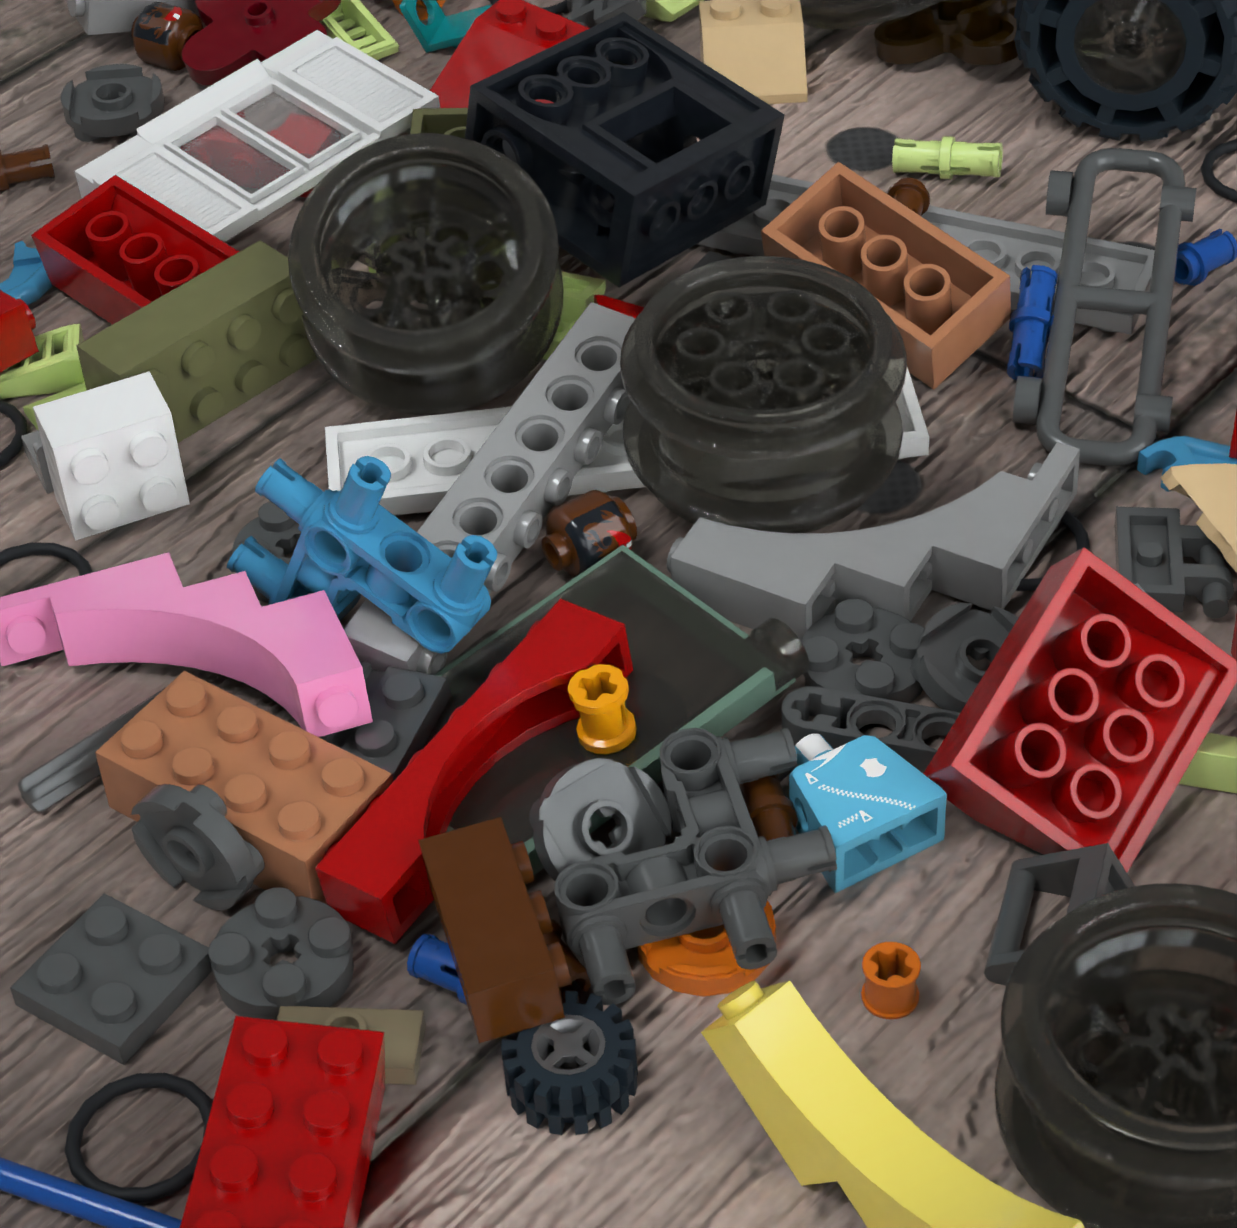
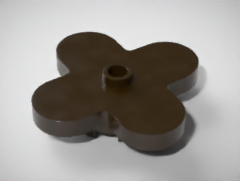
[874,0,1018,66]

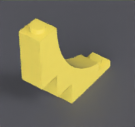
[701,981,1085,1228]

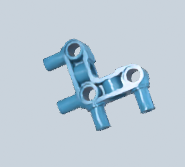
[227,456,497,654]

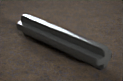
[18,687,166,813]

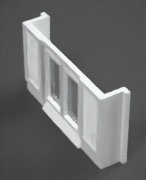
[75,30,440,242]

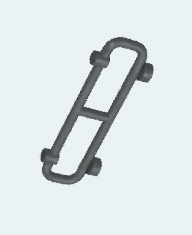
[1013,148,1197,466]

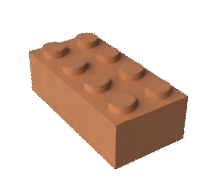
[761,161,1011,390]
[95,671,393,904]

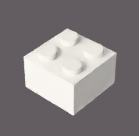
[33,372,190,541]

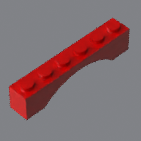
[315,598,633,944]

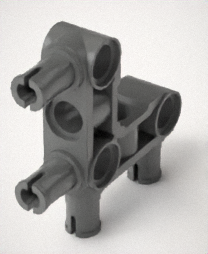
[555,728,837,1005]

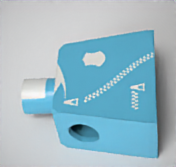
[789,733,947,893]

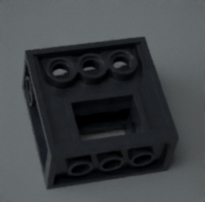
[460,12,785,288]

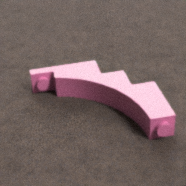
[0,552,373,737]

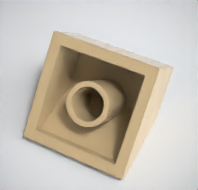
[699,0,808,104]

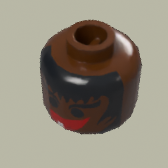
[131,2,203,71]
[541,490,637,578]

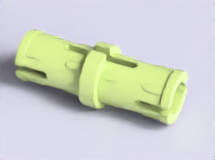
[892,136,1003,179]

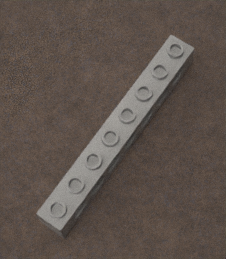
[344,302,659,675]

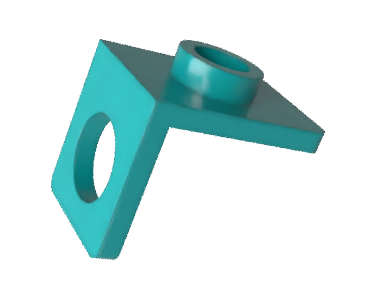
[400,0,492,53]

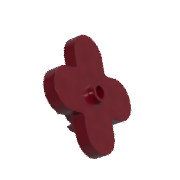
[182,0,341,86]

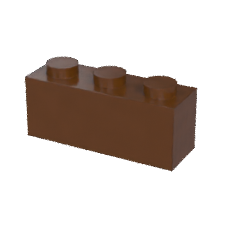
[418,817,571,1043]

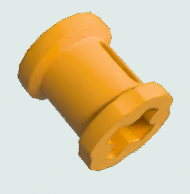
[568,664,637,754]

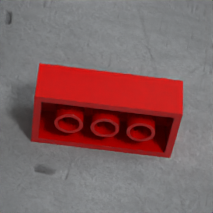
[180,1016,385,1228]

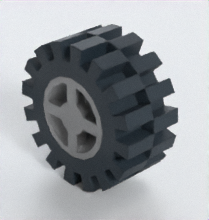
[501,991,638,1135]

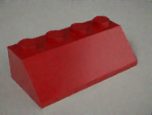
[31,175,239,325]

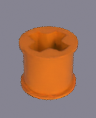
[861,942,921,1019]

